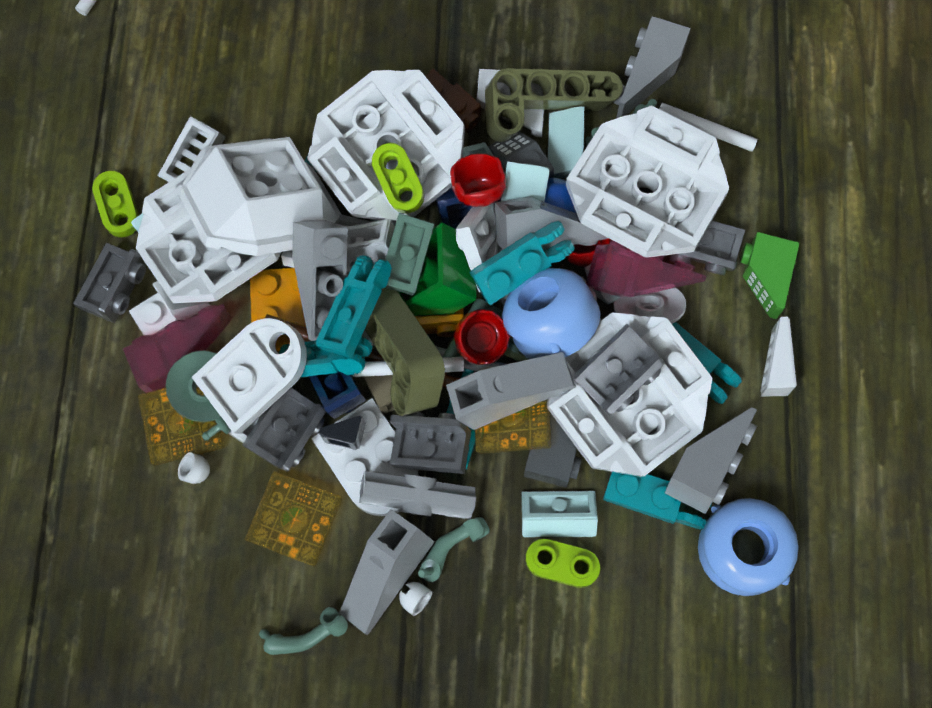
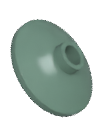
[166,351,221,422]

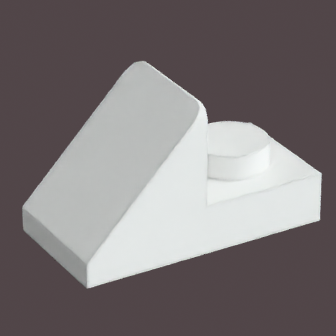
[129,281,210,342]

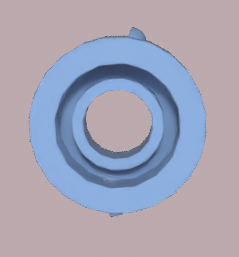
[501,268,600,359]
[698,498,799,596]

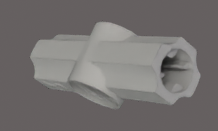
[359,471,476,519]

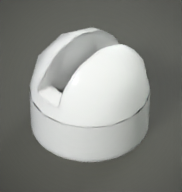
[178,452,210,484]
[399,582,432,616]

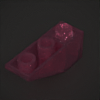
[586,240,707,297]
[123,304,232,395]

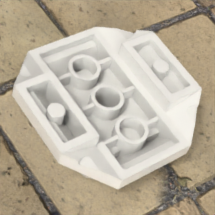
[307,70,465,223]
[566,105,729,258]
[180,137,341,256]
[136,168,281,304]
[547,312,713,477]

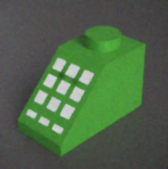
[740,232,799,319]

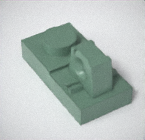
[385,213,434,296]

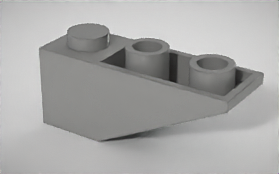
[614,16,691,118]
[495,197,609,250]
[293,220,348,341]
[446,352,575,430]
[665,407,757,514]
[339,509,434,635]

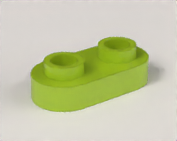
[372,143,425,214]
[92,171,139,238]
[526,539,600,588]

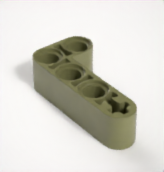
[485,68,623,142]
[365,287,445,416]

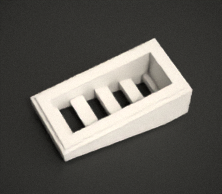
[158,116,225,182]
[347,219,395,262]
[761,317,797,397]

